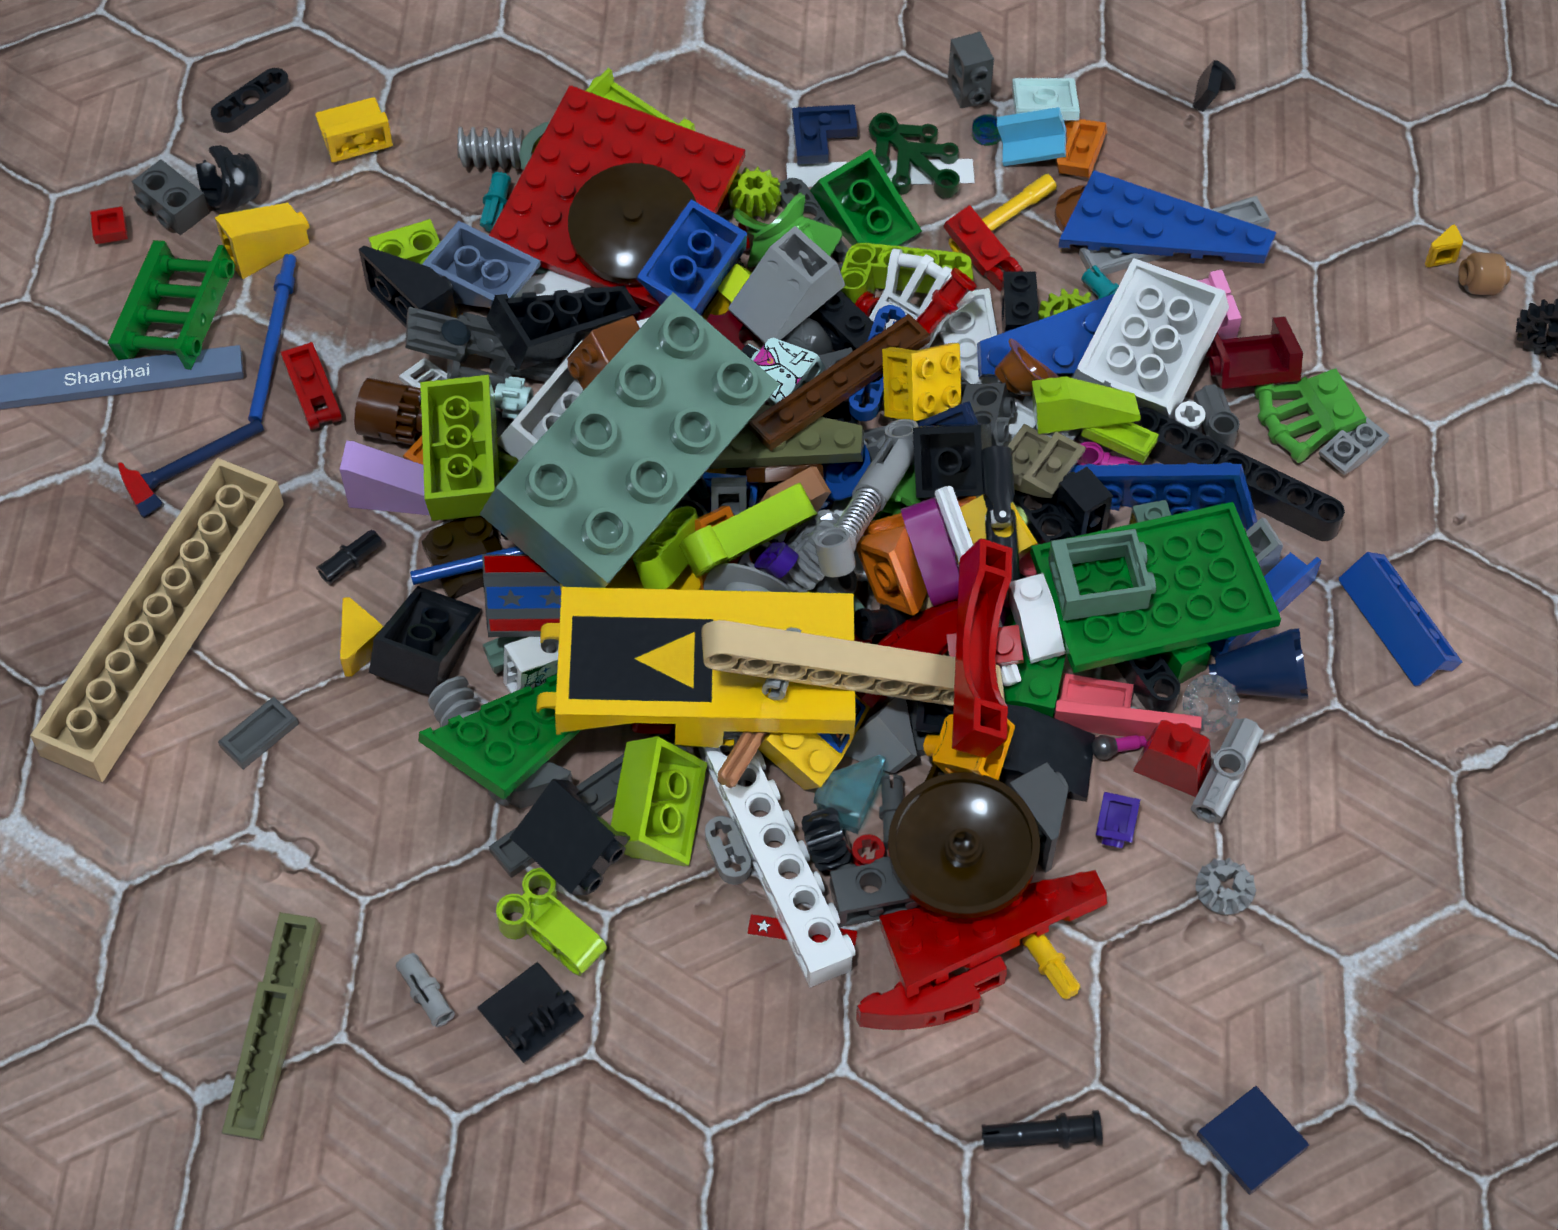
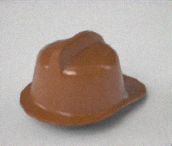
[994,338,1058,396]

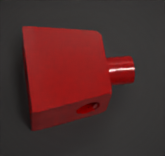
[1133,720,1211,797]

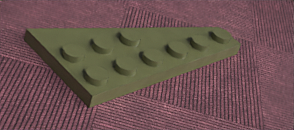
[709,405,864,469]

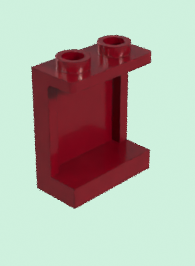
[1204,316,1303,389]

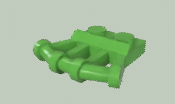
[1254,368,1366,463]

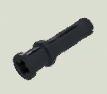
[854,604,920,640]
[981,1110,1102,1150]

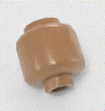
[1458,252,1511,296]

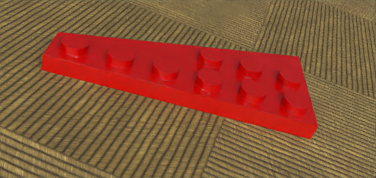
[879,870,1107,999]

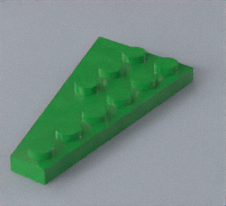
[418,674,581,800]

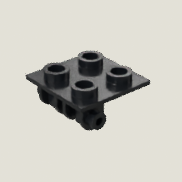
[477,962,584,1063]

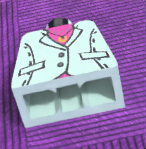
[742,338,826,406]

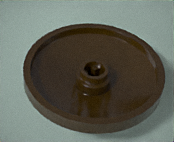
[568,163,696,285]
[888,772,1040,919]

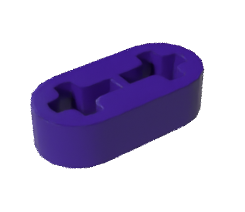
[754,543,799,579]

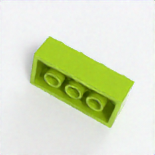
[420,375,499,521]

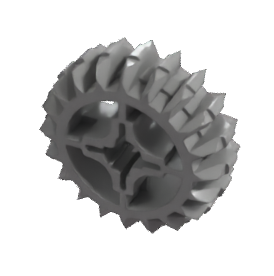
[779,509,840,592]

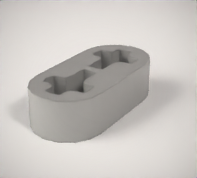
[705,816,752,885]

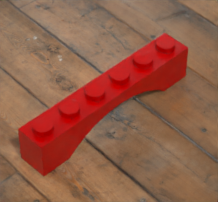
[952,538,1012,758]

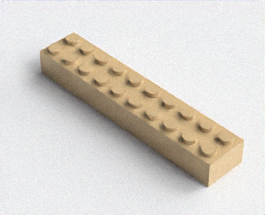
[30,458,284,782]

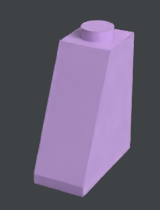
[340,441,430,515]

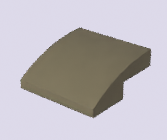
[1007,424,1086,498]

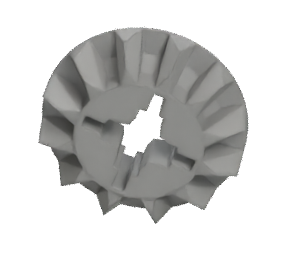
[1195,857,1256,915]

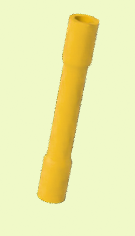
[948,174,1056,253]

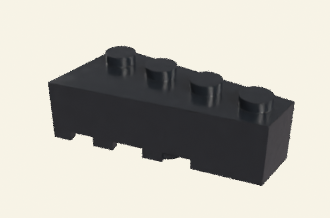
[486,286,641,371]

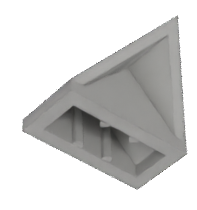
[844,697,917,773]

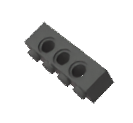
[829,857,922,927]

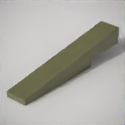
[222,912,322,1141]

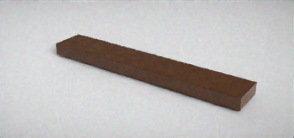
[748,314,930,451]

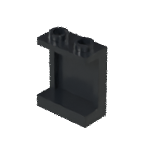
[509,779,630,895]

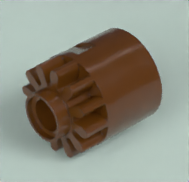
[354,378,422,445]

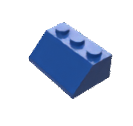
[637,199,747,315]

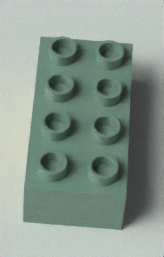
[480,292,780,588]

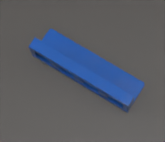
[1207,552,1322,657]
[1339,552,1462,686]

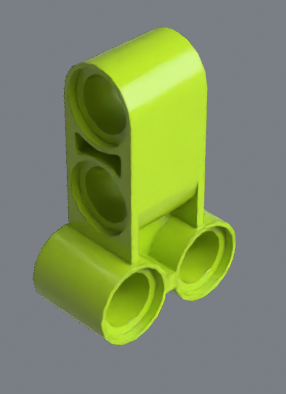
[496,868,607,976]

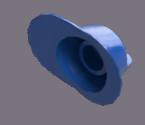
[822,444,872,501]

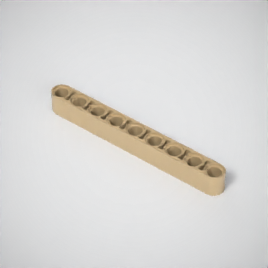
[701,620,1005,706]

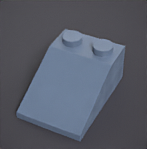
[422,221,541,308]

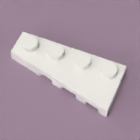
[924,288,1002,384]

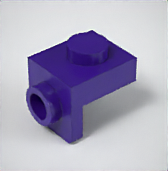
[1095,792,1141,848]

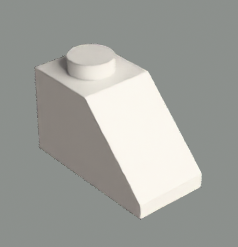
[1009,573,1065,663]

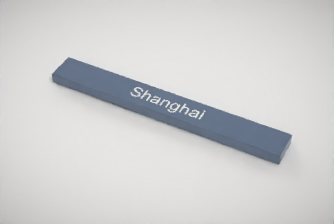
[0,345,244,410]

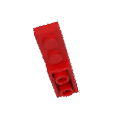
[855,599,958,708]
[856,956,1008,1030]

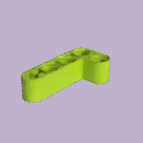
[840,243,974,304]
[679,483,818,578]

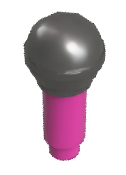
[1092,735,1146,760]

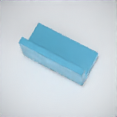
[997,107,1066,166]

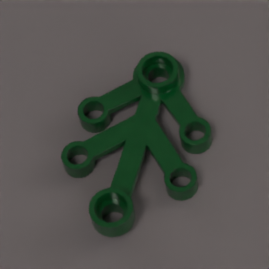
[868,113,960,198]

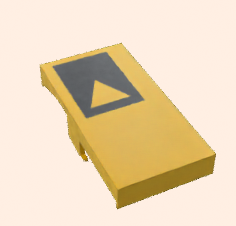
[536,587,856,748]

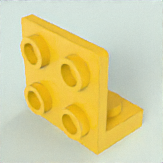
[315,97,393,163]
[882,343,961,421]

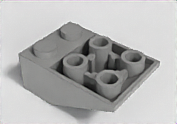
[728,226,846,344]

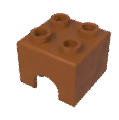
[567,316,640,391]

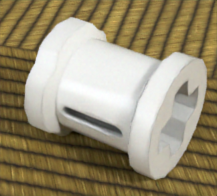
[1175,401,1205,433]

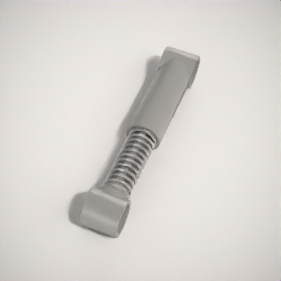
[814,419,919,577]

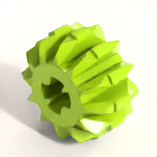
[727,166,781,220]

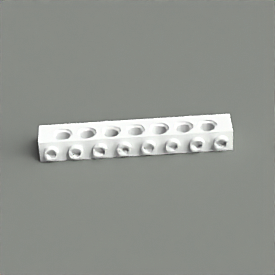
[697,731,856,988]

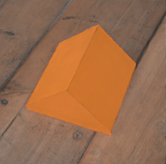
[856,526,927,616]

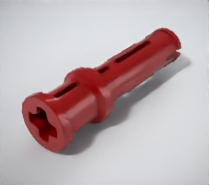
[916,268,977,334]

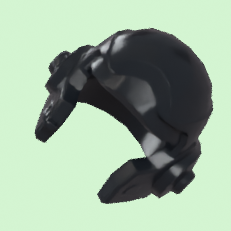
[196,145,262,213]

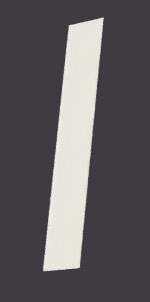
[786,159,975,187]

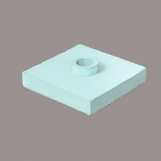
[1012,78,1080,121]

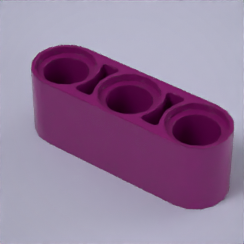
[901,497,959,607]

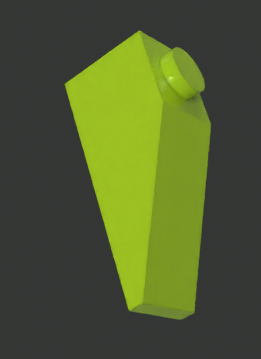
[1031,376,1140,434]

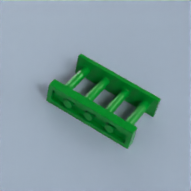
[108,240,235,370]

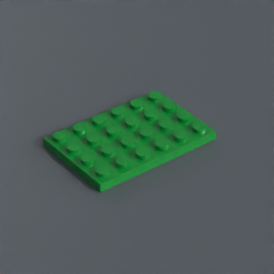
[1030,502,1281,673]

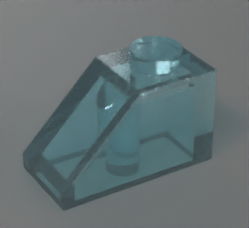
[813,755,886,834]

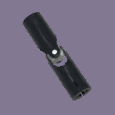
[981,446,1020,591]

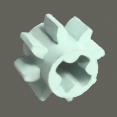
[494,376,533,419]

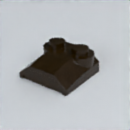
[421,516,502,599]

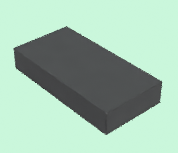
[218,696,299,770]

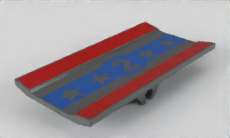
[482,554,561,637]

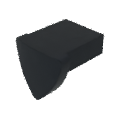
[1193,60,1237,112]

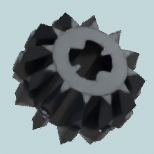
[801,807,852,872]

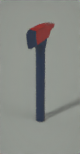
[118,419,264,517]

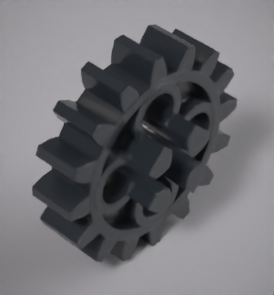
[1516,299,1558,358]

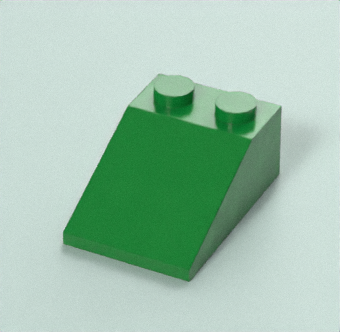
[810,149,922,246]

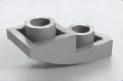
[1319,416,1390,475]

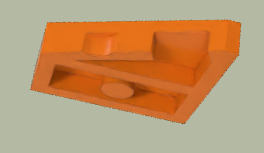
[1056,119,1107,178]

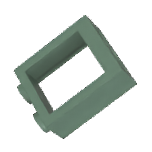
[1048,529,1156,621]

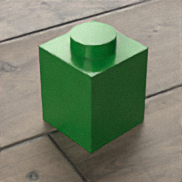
[1160,643,1211,684]

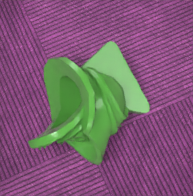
[733,192,843,268]

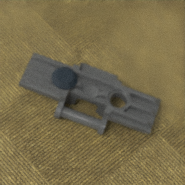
[405,307,561,387]

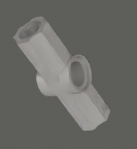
[1191,718,1264,823]

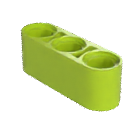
[633,506,698,589]

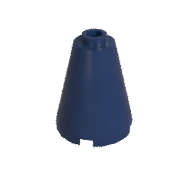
[1209,628,1309,700]

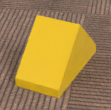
[340,597,384,677]

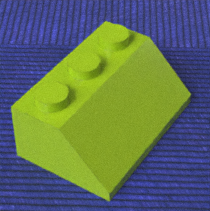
[610,736,707,866]

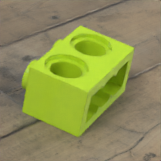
[368,219,440,264]

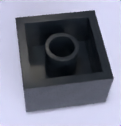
[913,423,992,498]

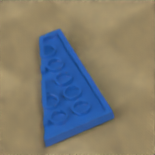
[1058,170,1276,264]
[977,293,1115,377]
[1051,463,1258,531]

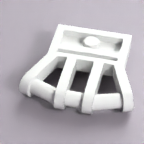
[869,248,975,350]

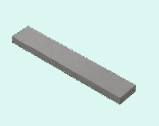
[1079,196,1270,275]

